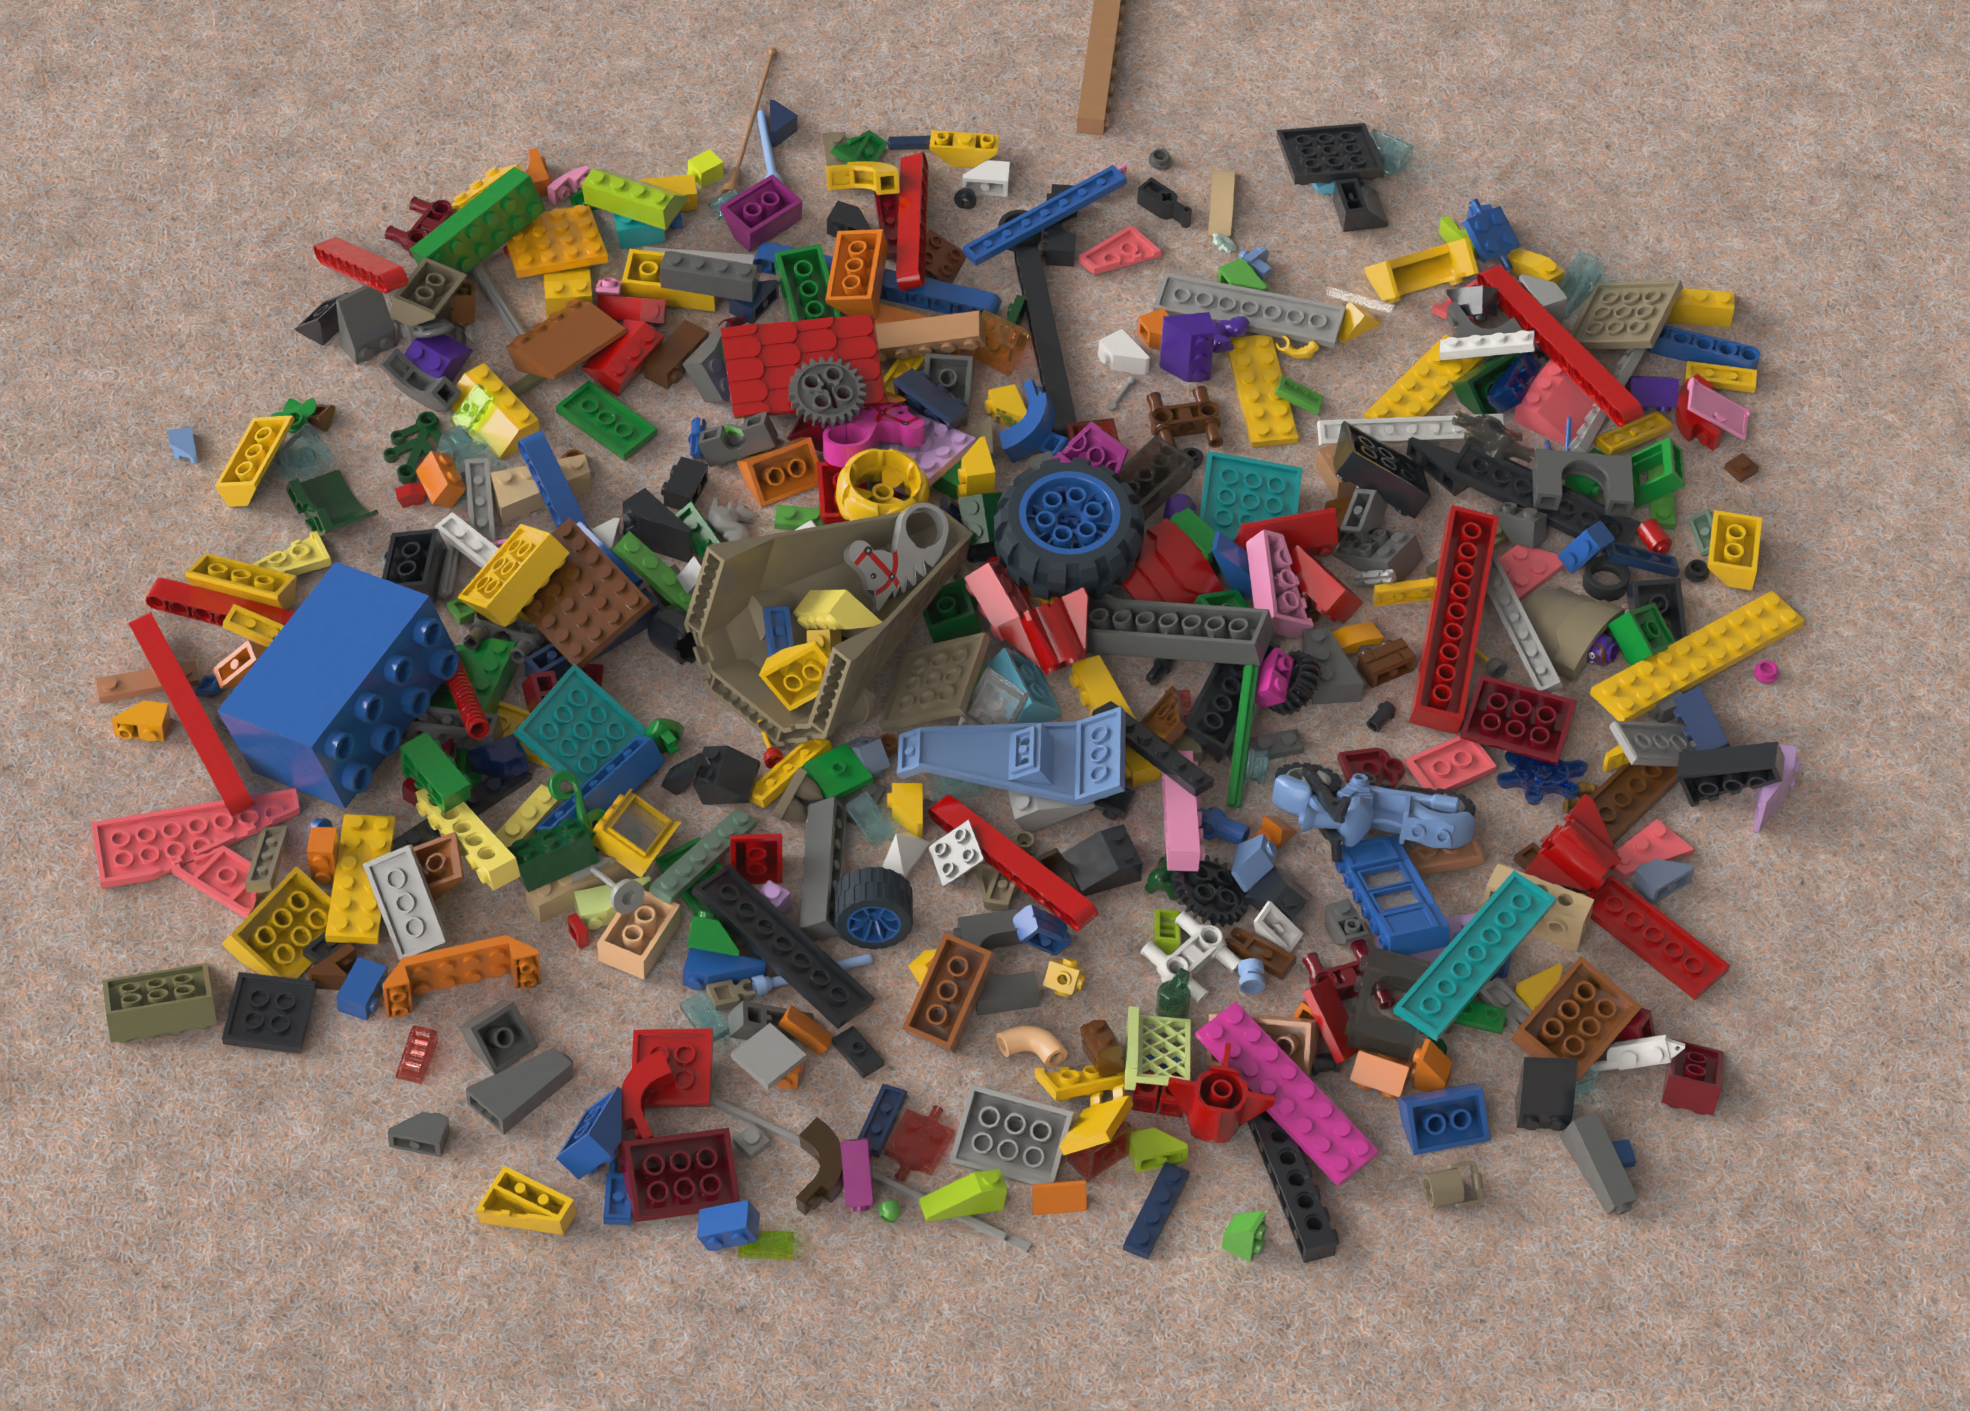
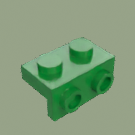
[1453,1001,1507,1035]

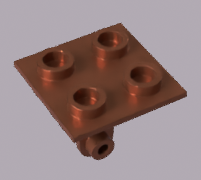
[925,229,966,284]

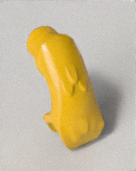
[1276,336,1319,359]

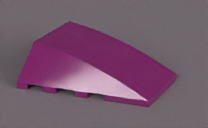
[1053,422,1129,519]

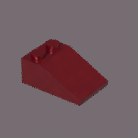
[1661,1039,1724,1115]

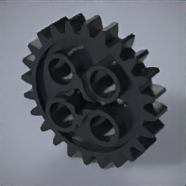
[1170,855,1249,927]

